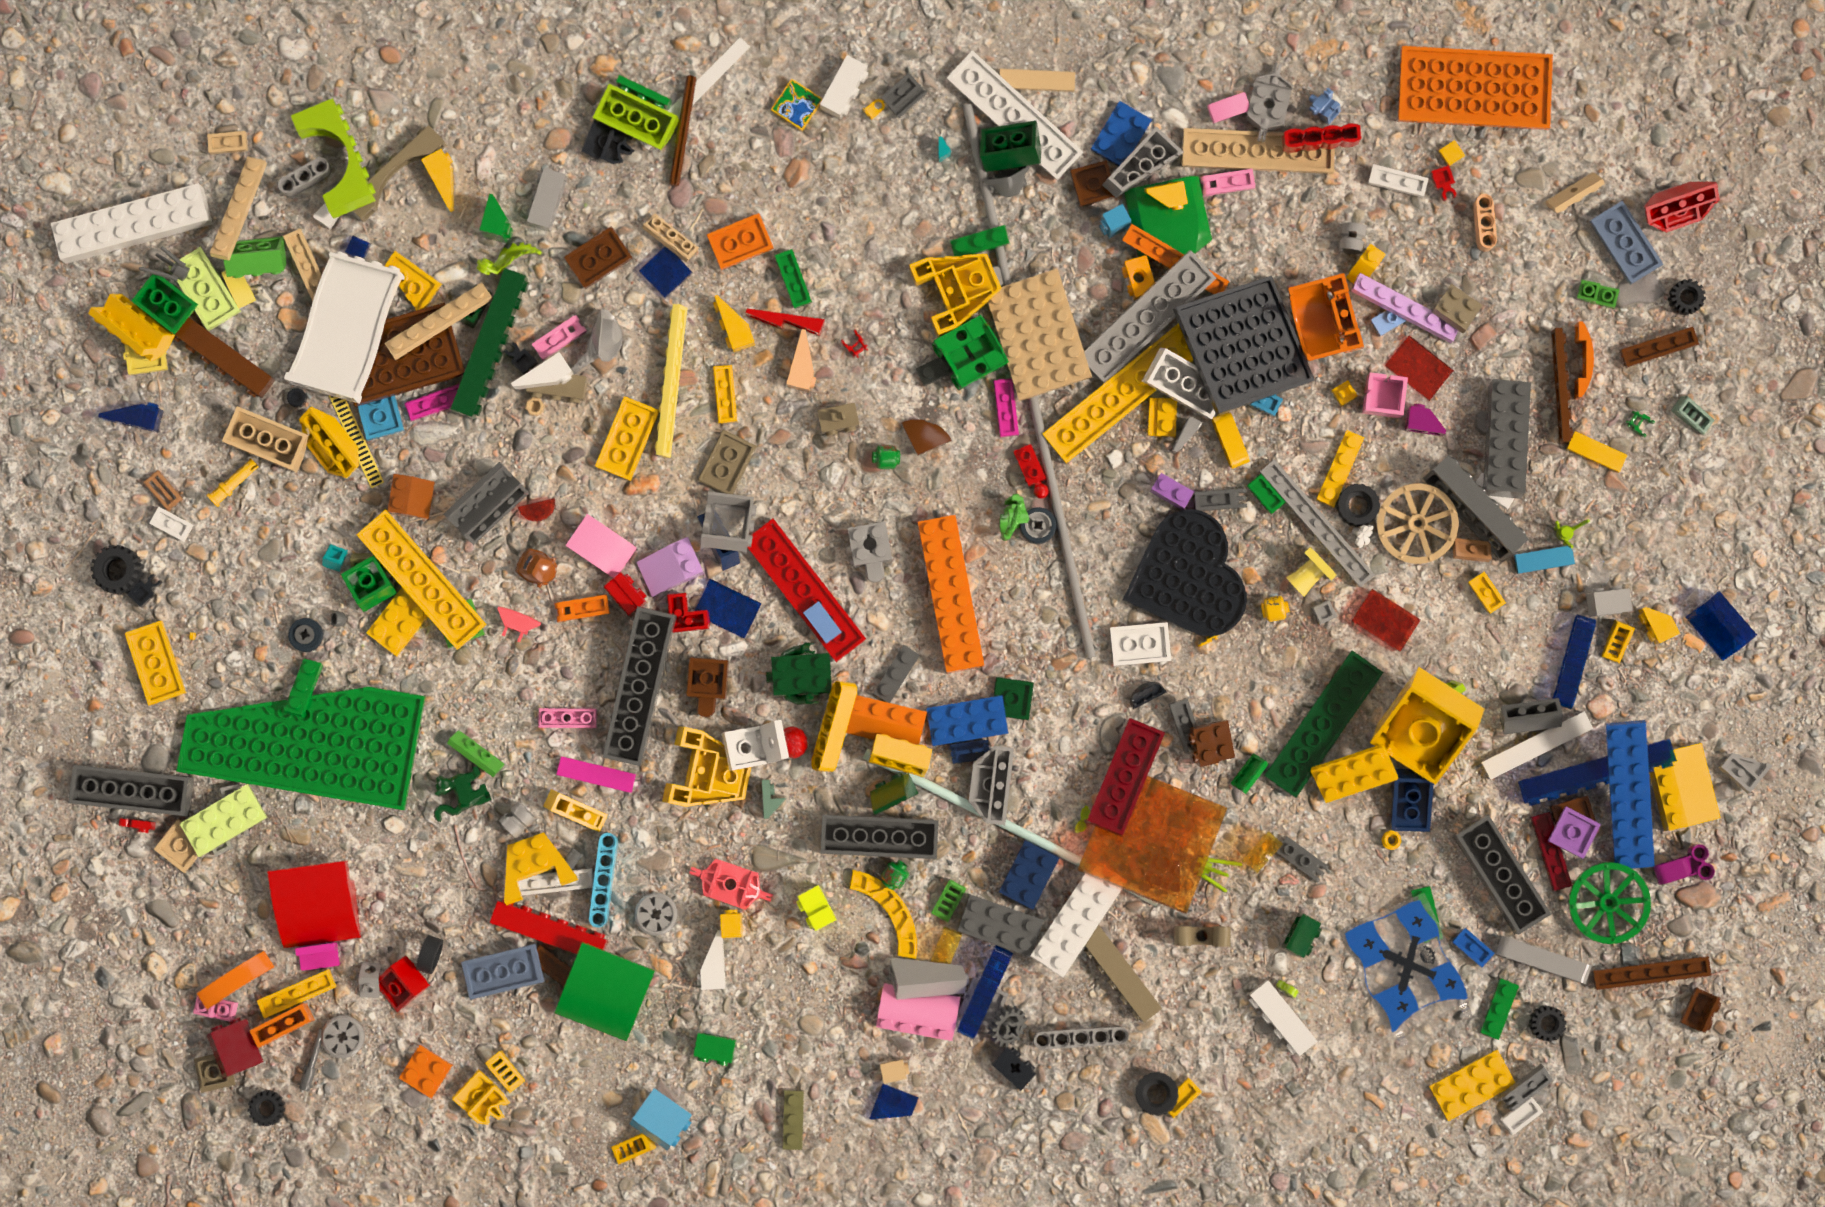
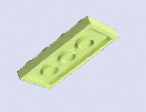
[168,247,241,331]
[180,784,268,857]

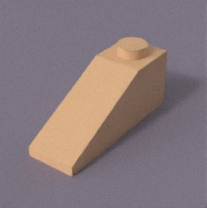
[786,329,816,393]

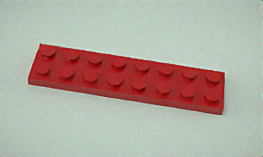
[747,518,867,663]

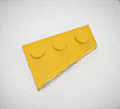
[384,251,442,310]

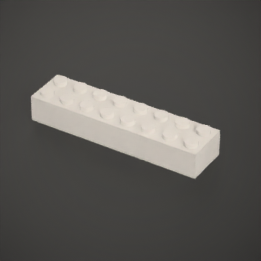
[51,183,213,264]

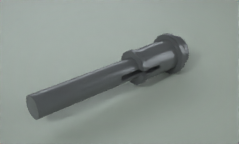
[298,1028,322,1091]

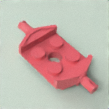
[689,859,773,910]

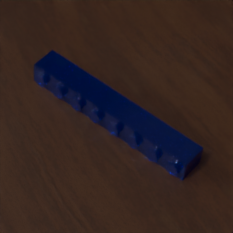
[1518,738,1677,806]

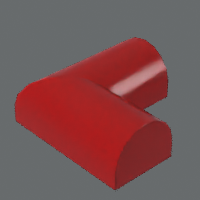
[667,593,710,633]

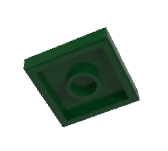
[993,677,1034,721]

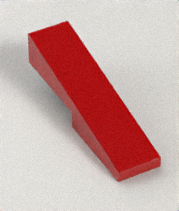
[746,308,825,336]

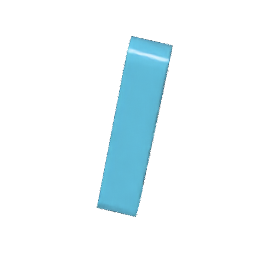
[589,833,618,928]

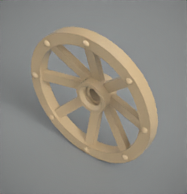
[1377,483,1459,564]

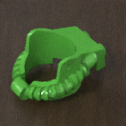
[999,494,1029,541]

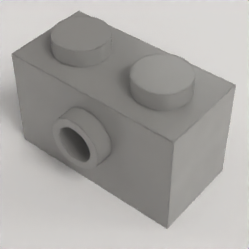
[1586,586,1633,617]

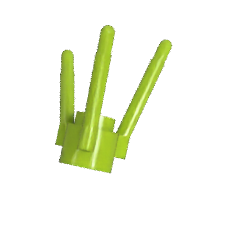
[1554,519,1590,548]
[1194,856,1242,893]

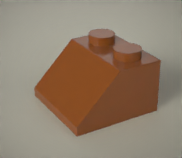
[388,474,435,520]

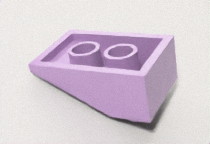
[637,537,705,597]

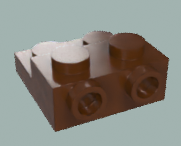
[1188,719,1235,767]

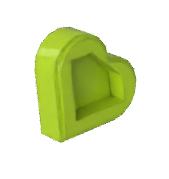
[1275,980,1299,999]

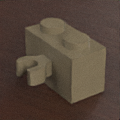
[817,402,860,437]

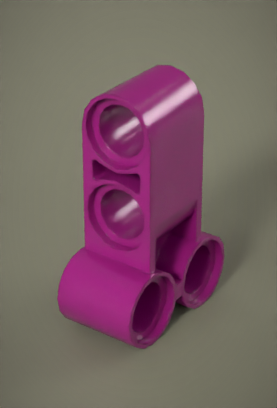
[1653,844,1715,885]

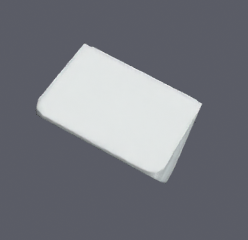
[313,203,339,230]

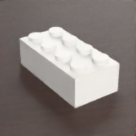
[1142,348,1215,419]

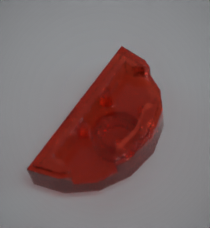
[518,498,556,522]

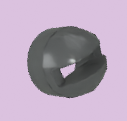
[331,611,347,627]

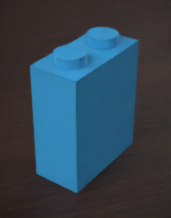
[629,1088,692,1151]

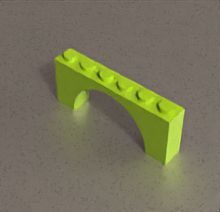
[291,98,376,219]

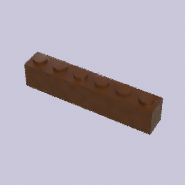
[173,318,275,398]

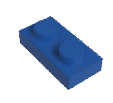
[1452,927,1495,968]

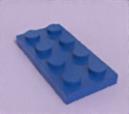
[926,696,1009,746]

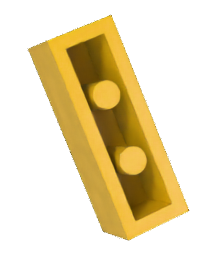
[869,734,932,777]

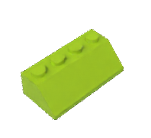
[592,84,679,150]

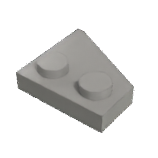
[1719,753,1772,794]

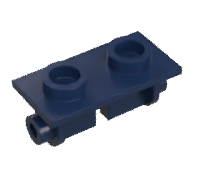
[950,739,990,764]

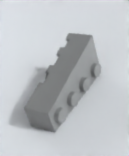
[1102,126,1184,198]

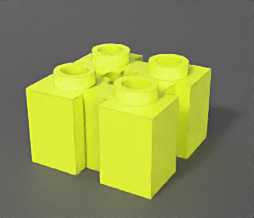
[796,885,837,931]

